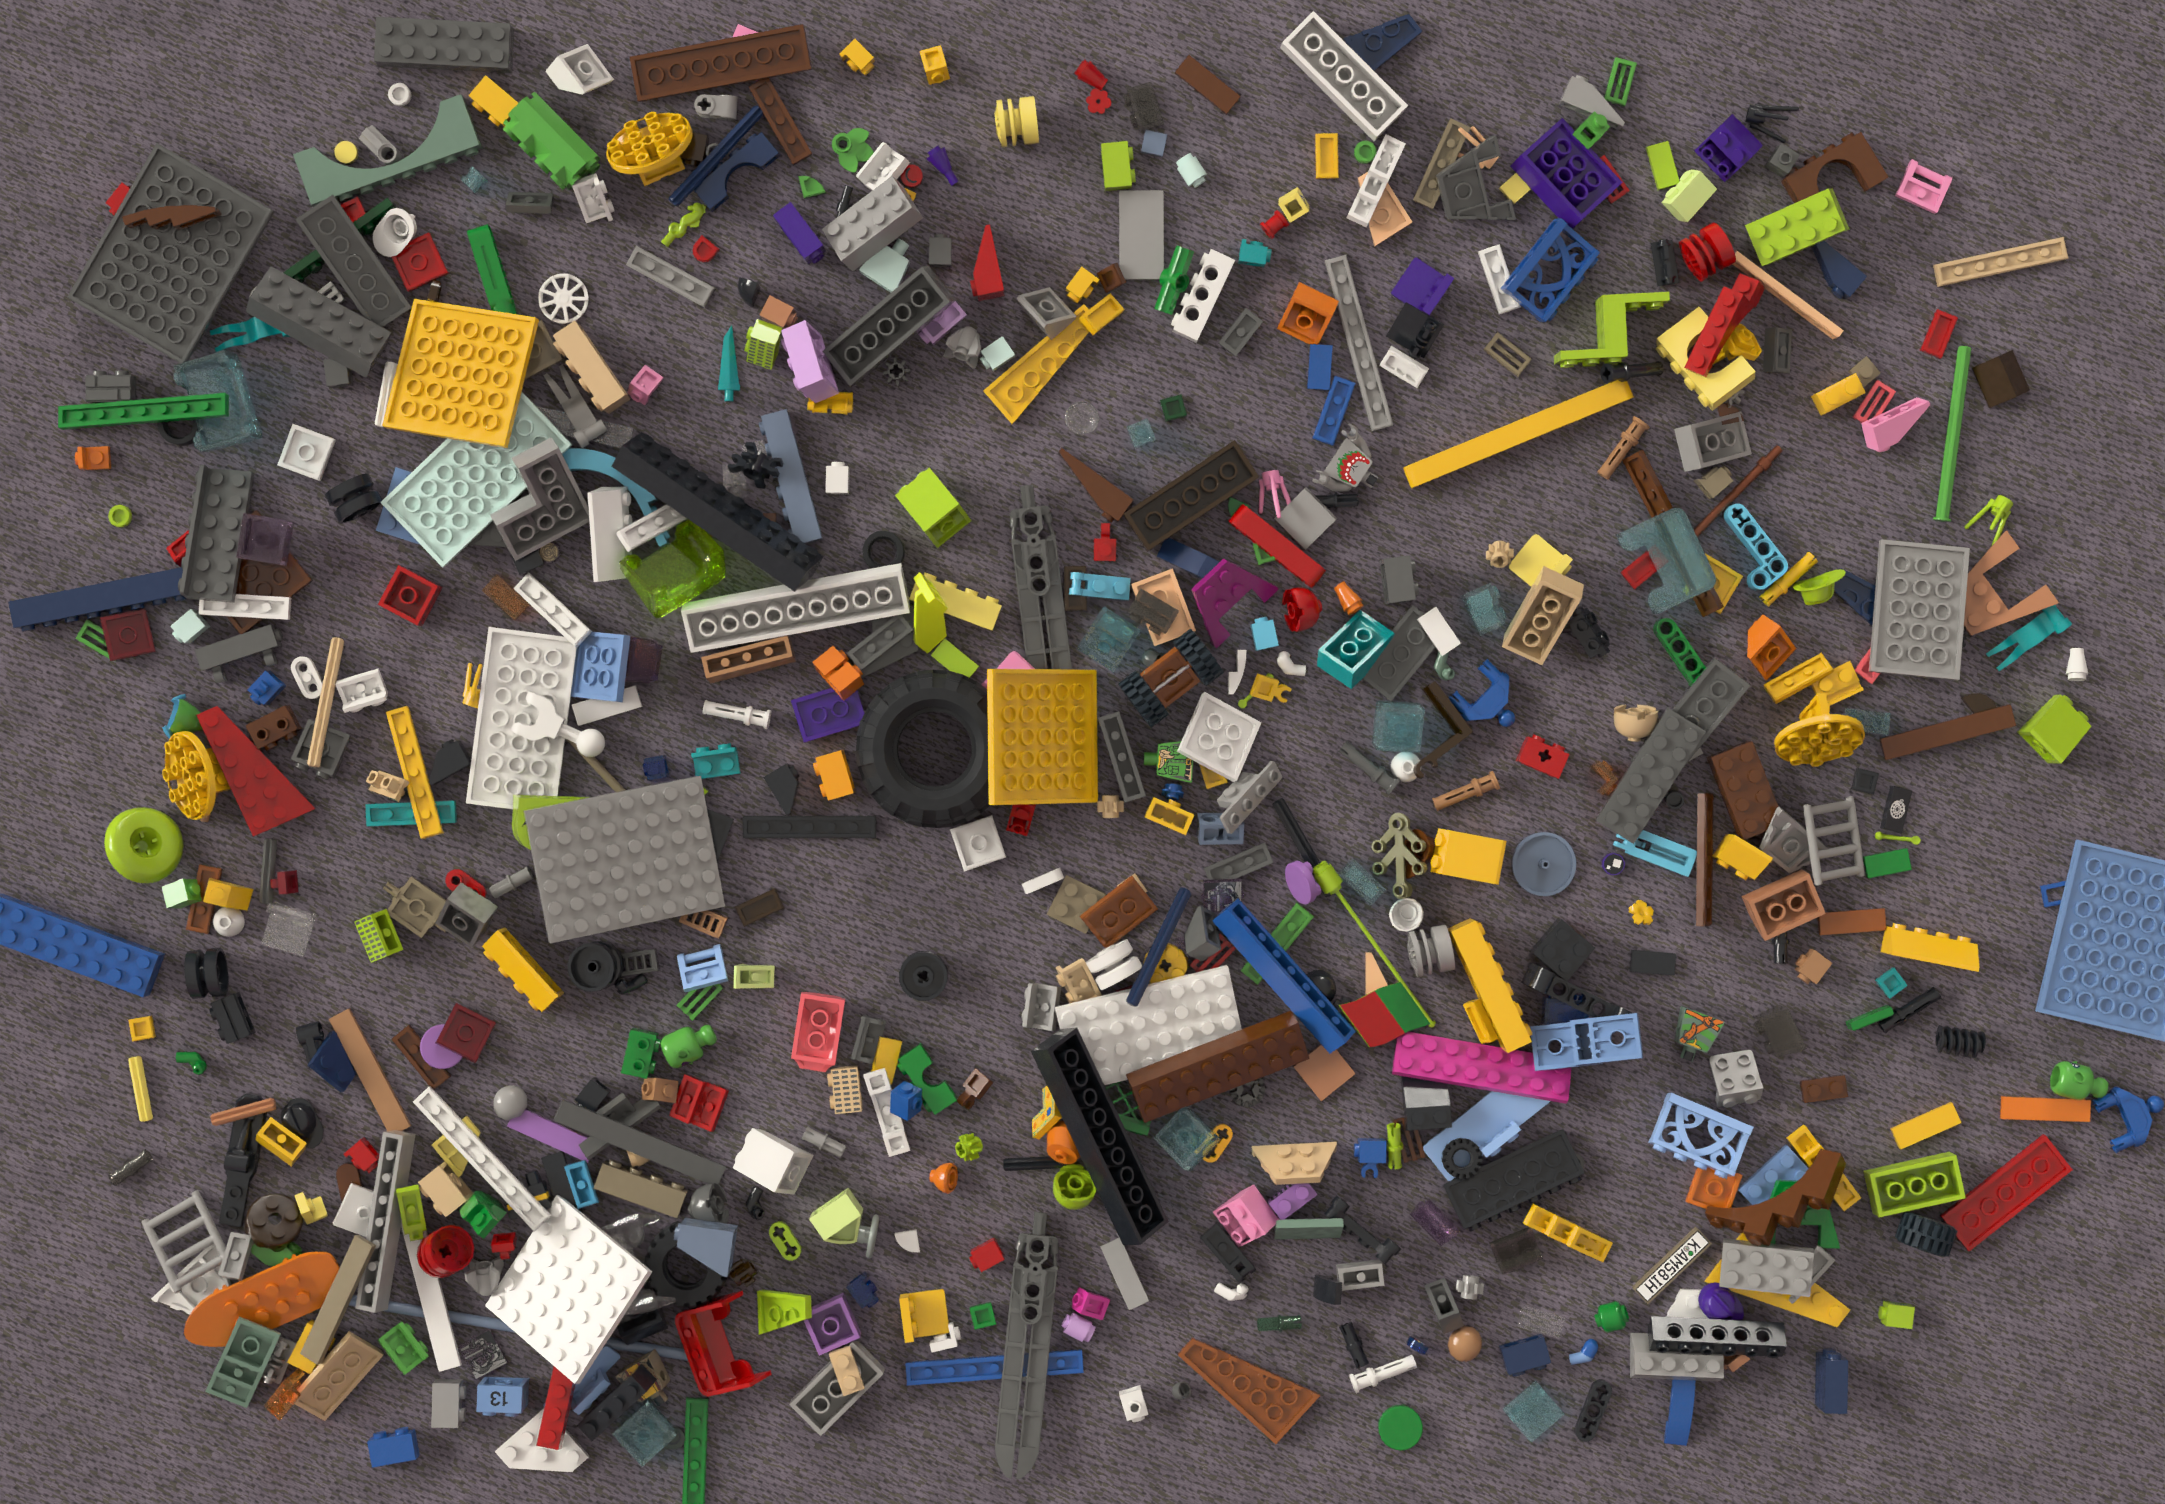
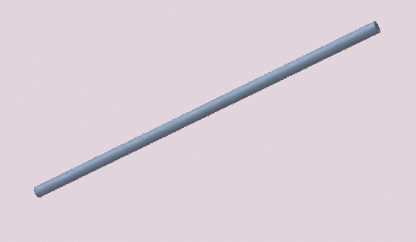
[349,1295,688,1361]

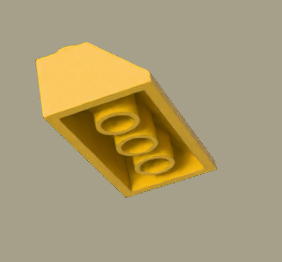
[1881,923,1980,972]
[482,927,564,1012]

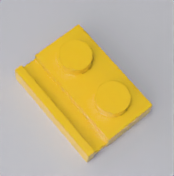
[1811,661,1864,706]

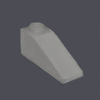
[1559,75,1625,130]

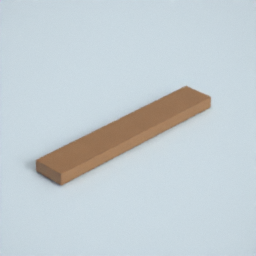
[329,1008,412,1131]

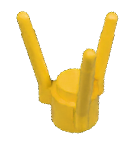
[462,663,483,708]

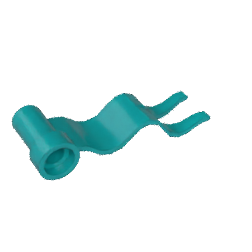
[210,317,290,352]
[1986,605,2072,671]

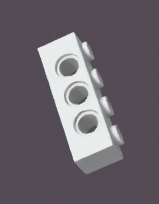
[1171,249,1235,343]

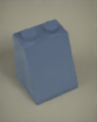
[674,1218,738,1277]

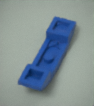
[1664,1380,1696,1446]

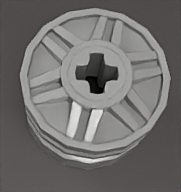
[1407,924,1455,977]

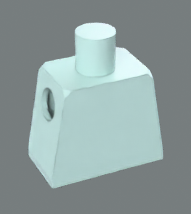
[859,238,910,293]

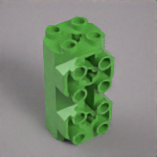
[503,92,601,190]

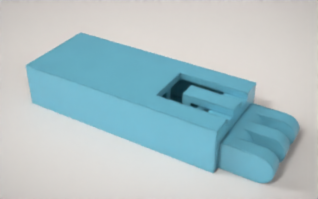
[1613,830,1697,877]

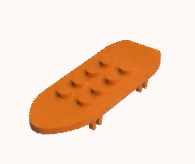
[184,1252,340,1347]

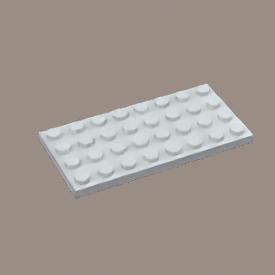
[466,627,577,809]
[1055,965,1242,1085]

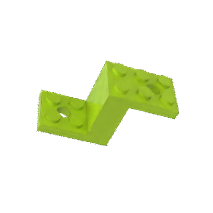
[1554,292,1670,368]

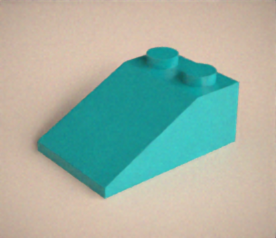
[1317,610,1395,689]

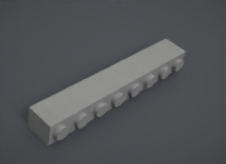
[355,1130,416,1313]

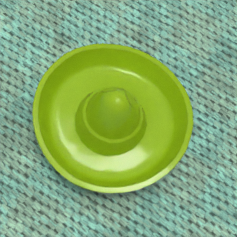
[104,807,184,883]

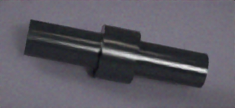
[836,185,853,218]

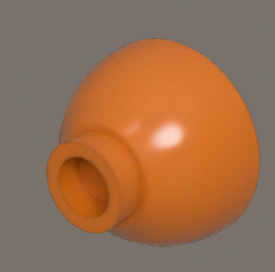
[929,1163,958,1194]

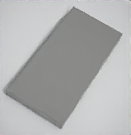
[1119,190,1164,280]

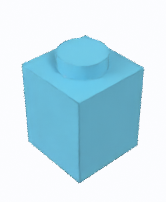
[1250,617,1279,651]

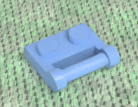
[677,944,728,992]

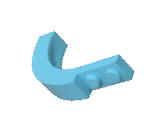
[562,448,671,548]

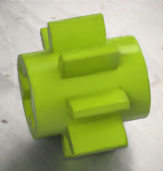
[955,1133,983,1161]

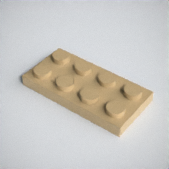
[290,1331,384,1421]

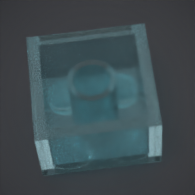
[1372,701,1425,753]
[1154,1107,1221,1171]
[612,1399,678,1467]

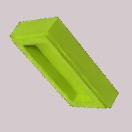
[1646,141,1680,190]
[931,639,979,678]

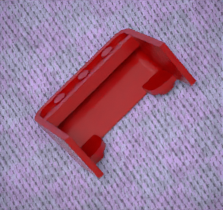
[675,1291,772,1397]

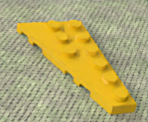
[1705,1232,1850,1327]

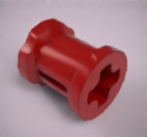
[1259,210,1289,239]

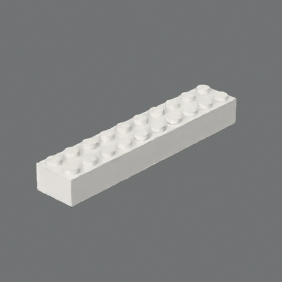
[681,563,910,653]

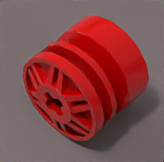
[1679,222,1736,282]
[417,1225,474,1278]

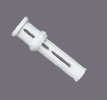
[703,700,772,729]
[1349,1355,1417,1393]

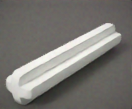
[375,362,398,427]

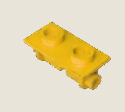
[807,392,853,415]

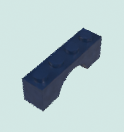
[694,132,780,212]

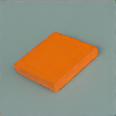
[1686,1167,1743,1209]

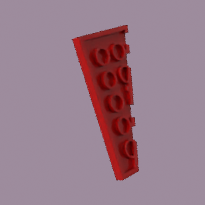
[196,706,315,837]

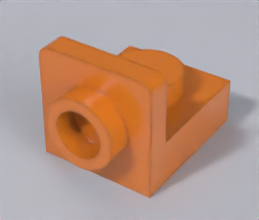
[75,446,111,470]

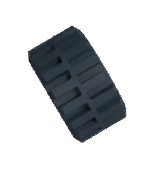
[1895,1211,1957,1257]

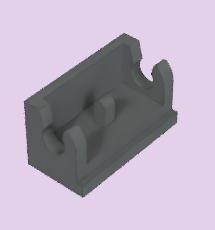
[851,1014,887,1064]

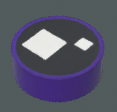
[1602,853,1625,875]

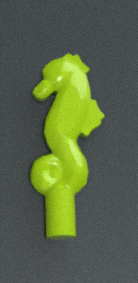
[661,203,706,247]

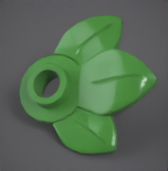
[832,128,874,173]

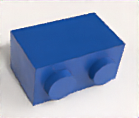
[367,1427,420,1468]

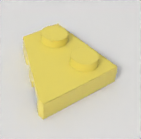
[432,1116,481,1178]

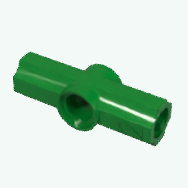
[1154,245,1194,315]

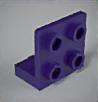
[1391,257,1454,315]

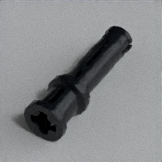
[1600,361,1664,384]

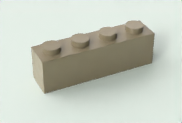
[593,1159,689,1218]

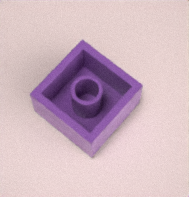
[804,1292,861,1356]

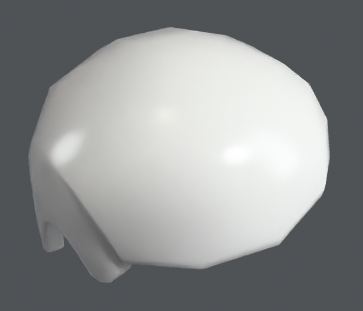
[1389,898,1424,932]

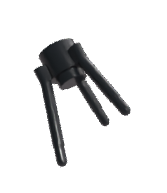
[1745,104,1799,143]

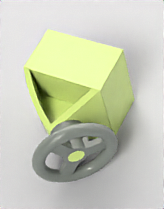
[809,1188,879,1259]

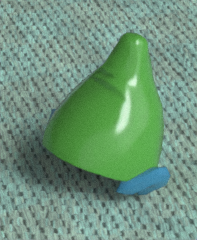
[162,694,203,739]

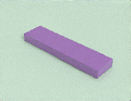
[507,1109,589,1163]

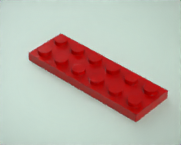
[1940,1134,2073,1251]

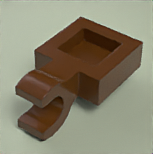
[957,1068,994,1110]

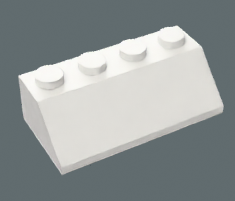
[588,487,635,582]

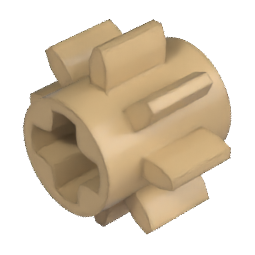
[1486,541,1514,568]
[1097,795,1124,818]

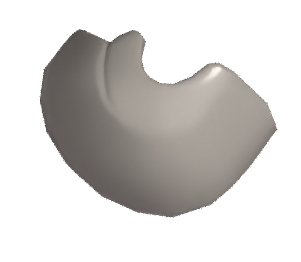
[493,1085,527,1121]

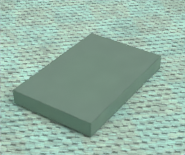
[1274,1218,1344,1239]

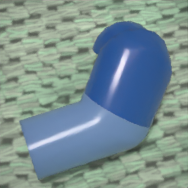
[1569,1339,1598,1365]

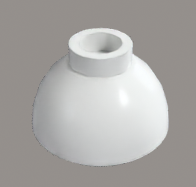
[1391,752,1421,782]
[213,907,245,937]

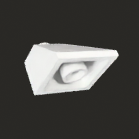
[546,44,614,95]

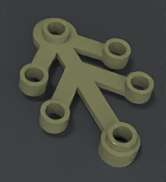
[1371,813,1427,899]

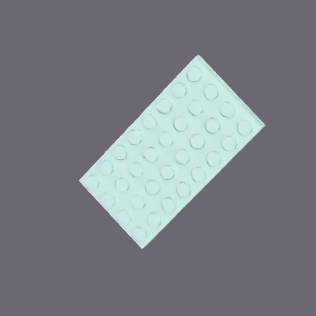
[381,392,572,567]

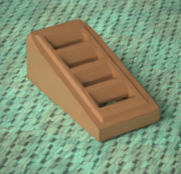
[679,910,728,939]

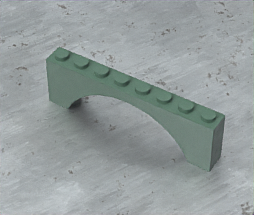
[293,94,483,207]

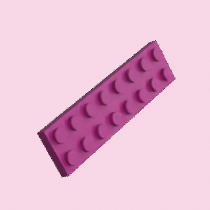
[1392,1032,1572,1104]

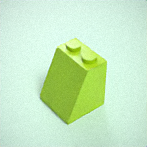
[895,468,971,548]
[2017,695,2091,764]

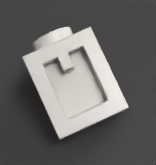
[930,1322,961,1352]

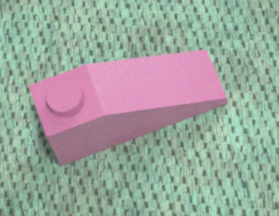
[1861,397,1930,452]

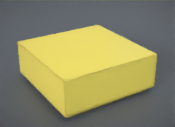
[1499,173,1531,205]

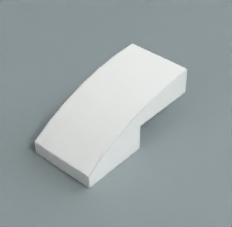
[1228,650,1246,694]

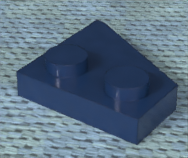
[307,1031,356,1093]

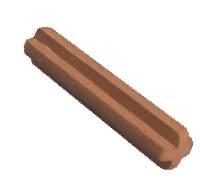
[210,1098,276,1126]

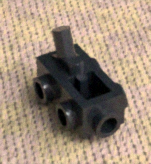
[1561,606,1610,659]

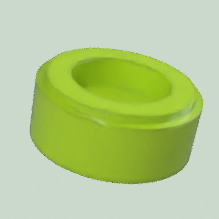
[108,505,132,528]

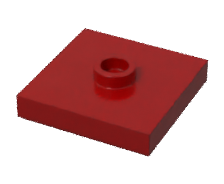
[392,232,449,292]

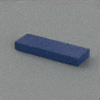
[1312,376,1356,446]

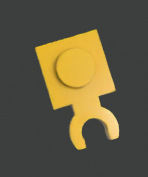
[1249,673,1292,703]

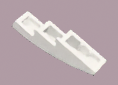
[1346,134,1406,227]

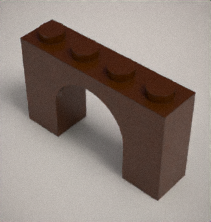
[1781,132,1888,203]

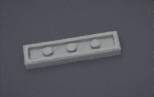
[626,246,715,308]

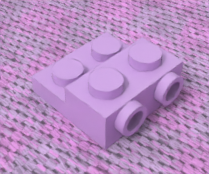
[919,301,967,345]

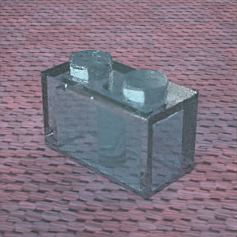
[1338,858,1386,906]

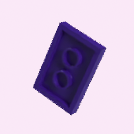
[791,688,865,743]

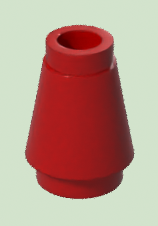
[1074,59,1108,90]

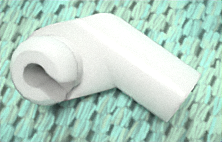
[1277,651,1306,676]
[1214,1282,1249,1301]

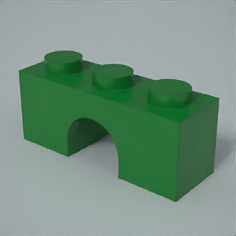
[897,1043,957,1115]

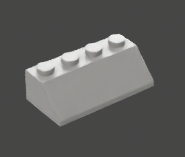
[1630,1333,1724,1382]

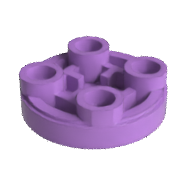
[1285,861,1321,905]
[420,1024,462,1069]

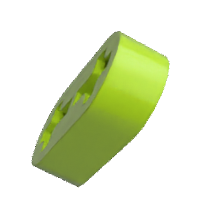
[769,1221,801,1261]

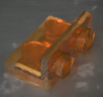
[264,1368,305,1421]

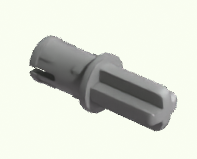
[489,867,534,898]
[802,1126,846,1157]

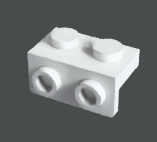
[856,142,910,191]
[572,173,615,223]
[335,668,388,713]

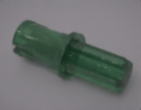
[1257,1314,1302,1332]

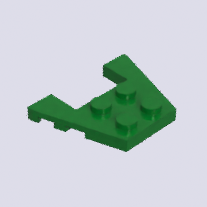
[1769,1180,1840,1249]

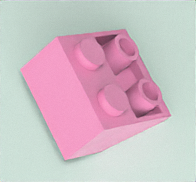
[1213,1185,1279,1247]

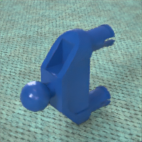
[1448,659,1515,727]
[2092,1087,2164,1153]

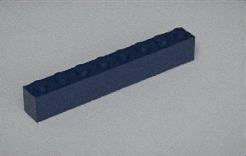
[8,567,187,632]

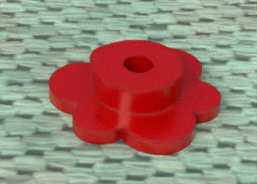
[1086,88,1112,114]

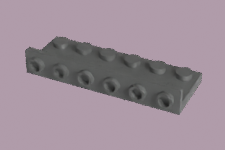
[178,464,255,603]

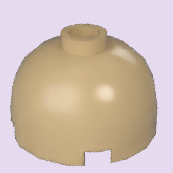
[1614,705,1658,742]

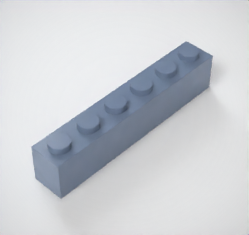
[759,409,823,544]

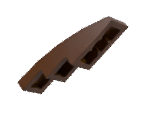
[122,205,221,230]

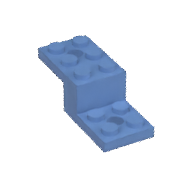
[1530,1013,1643,1071]

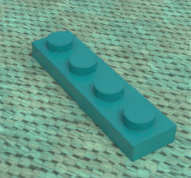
[365,801,457,826]

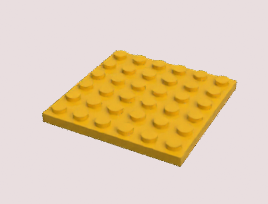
[382,299,539,448]
[987,669,1098,805]

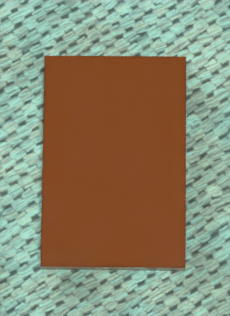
[1080,876,1158,948]

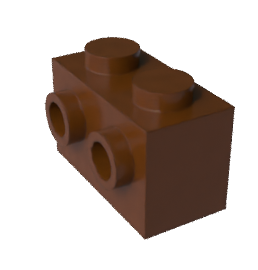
[246,705,302,751]

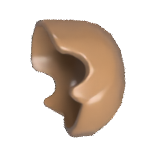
[1447,1326,1482,1362]

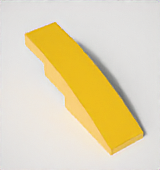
[1786,1125,1861,1211]
[1523,1204,1613,1262]

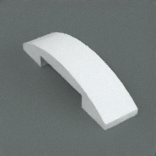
[863,1068,910,1157]

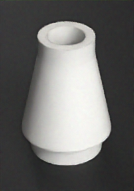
[2066,648,2088,681]

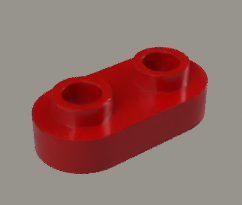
[445,869,487,898]

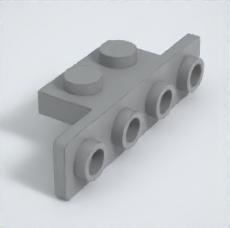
[1217,761,1282,834]

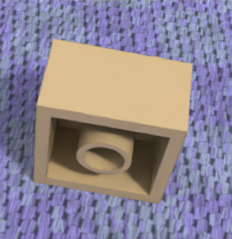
[418,1162,473,1217]

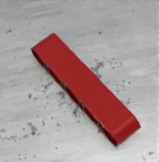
[1228,504,1326,588]

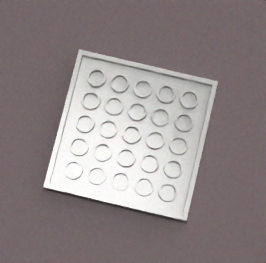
[485,1195,652,1384]

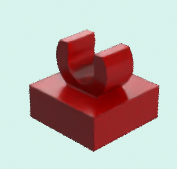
[491,1232,517,1260]

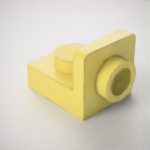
[294,1192,328,1225]

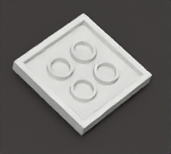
[1177,692,1261,782]

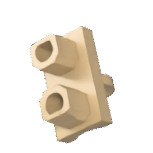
[366,770,409,802]

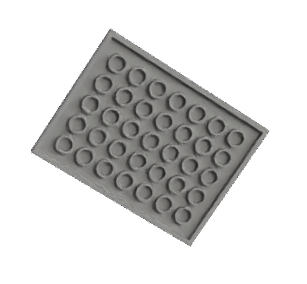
[524,776,725,943]

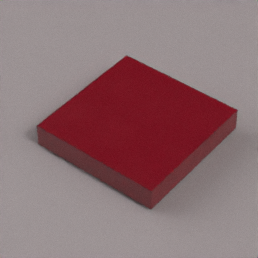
[100,609,156,662]
[435,1003,496,1063]

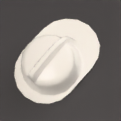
[373,208,417,257]

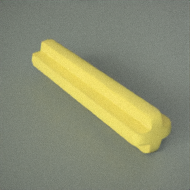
[128,1056,153,1122]

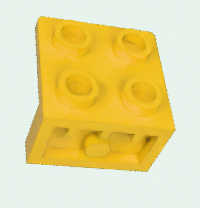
[899,1289,949,1343]

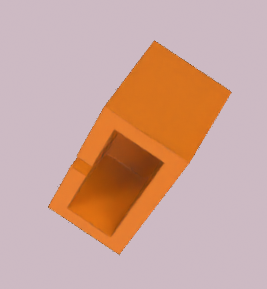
[813,646,864,701]

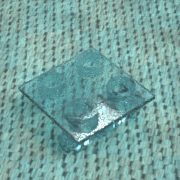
[1503,1381,1564,1443]

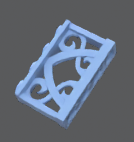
[1648,1093,1753,1179]

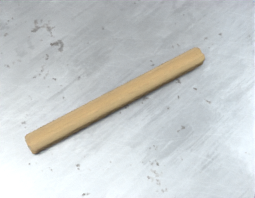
[307,637,344,767]

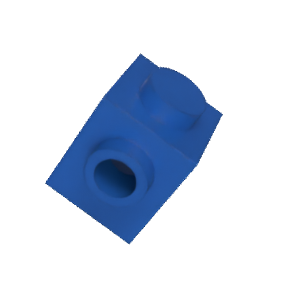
[890,1081,922,1121]

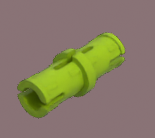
[1386,1123,1403,1169]

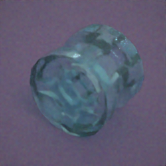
[460,166,488,194]

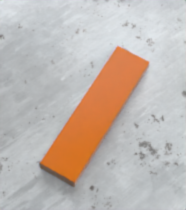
[2000,1096,2091,1122]

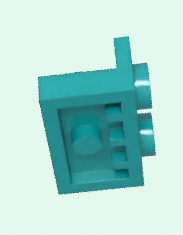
[691,743,741,779]

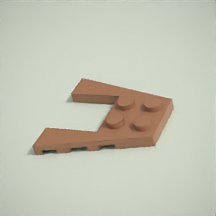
[1964,531,2059,636]

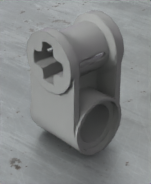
[694,94,738,121]

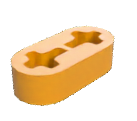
[1200,1124,1233,1162]

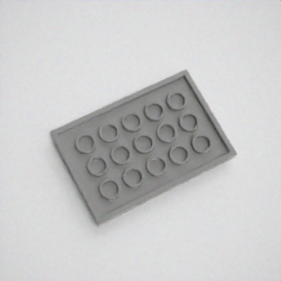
[1869,539,1970,681]

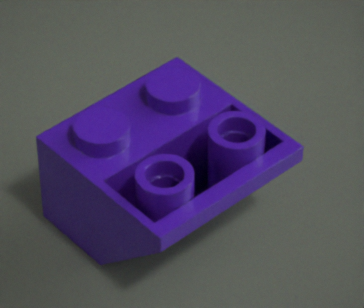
[1694,114,1763,182]

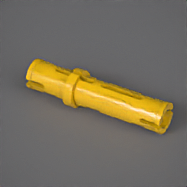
[1759,552,1818,607]

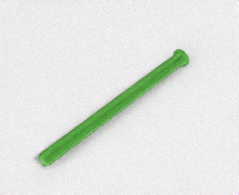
[1933,346,1971,522]

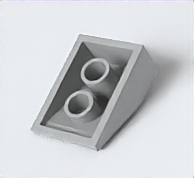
[1674,412,1752,472]

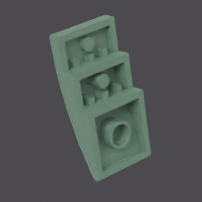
[205,1317,281,1408]

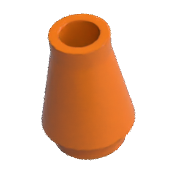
[1334,581,1364,616]

